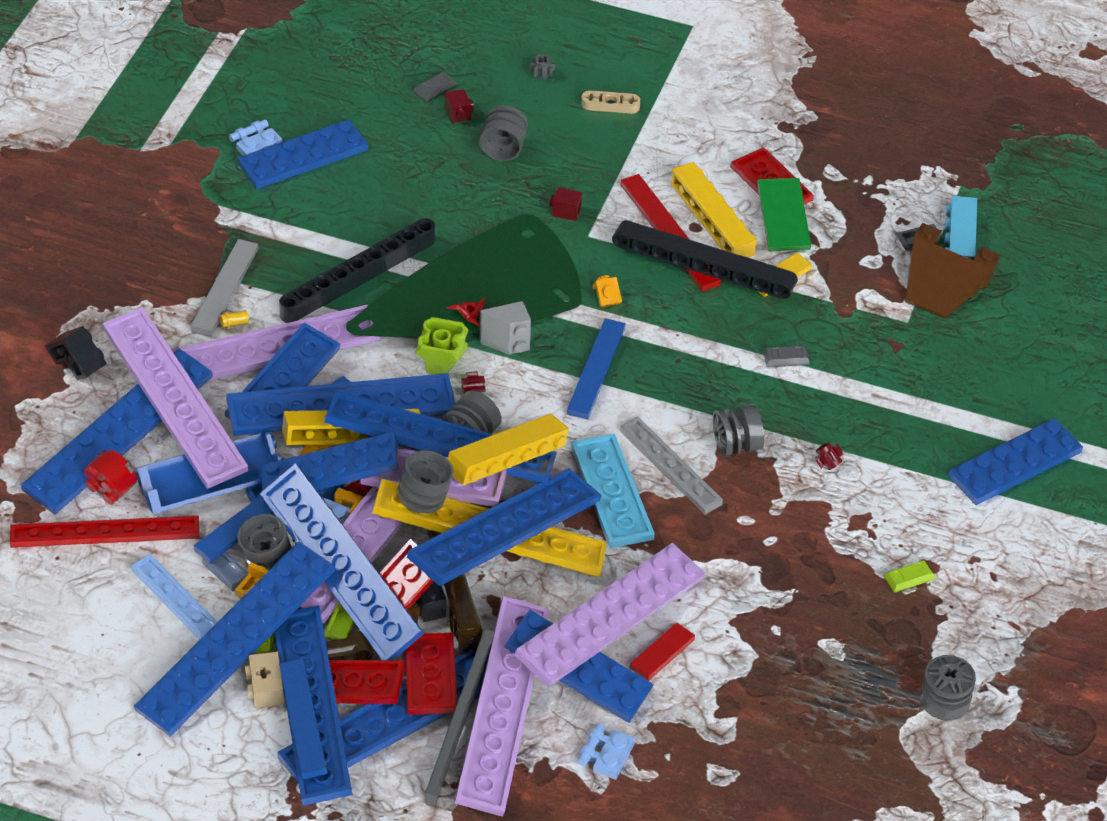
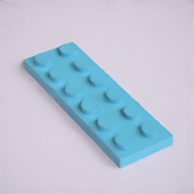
[571,433,655,549]

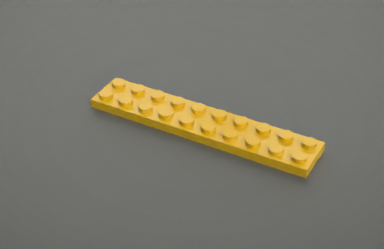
[372,479,607,577]

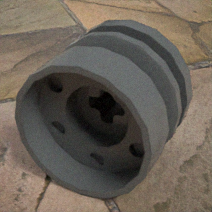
[479,105,528,161]
[441,391,502,434]
[713,403,764,457]
[397,450,454,514]
[237,514,292,570]
[920,655,976,720]

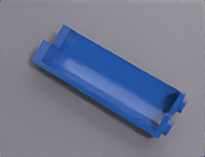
[134,432,285,514]

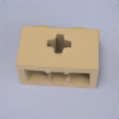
[245,652,284,708]

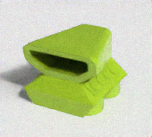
[415,317,468,375]

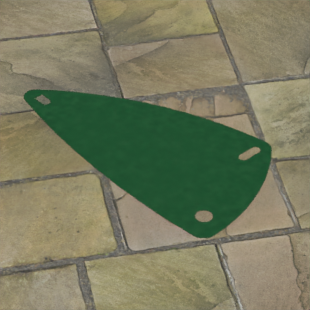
[346,214,581,337]

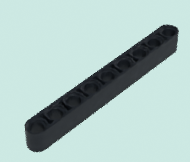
[279,218,435,323]
[612,220,798,299]

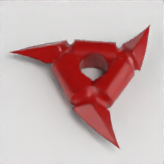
[446,297,485,327]

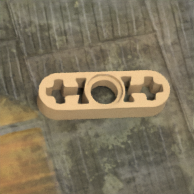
[581,91,640,114]

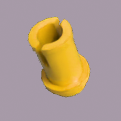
[220,310,249,329]

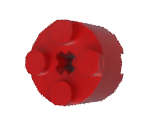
[84,449,137,505]

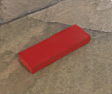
[630,622,695,681]

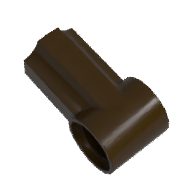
[326,631,374,660]

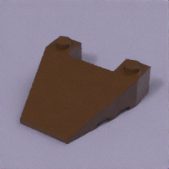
[905,223,1001,319]

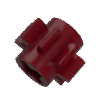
[461,371,486,394]
[815,442,843,470]

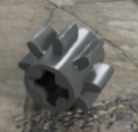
[530,54,555,79]

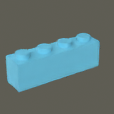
[944,196,977,260]

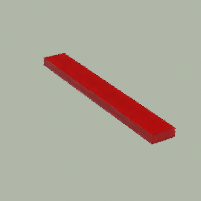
[620,174,721,292]
[10,516,200,548]

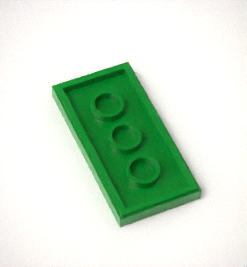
[757,178,811,251]

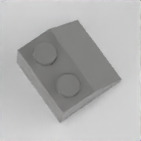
[480,301,531,355]

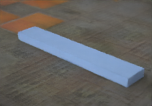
[131,554,217,640]

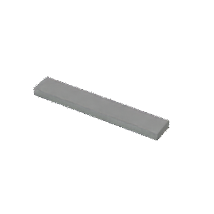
[191,239,259,336]
[620,417,723,515]

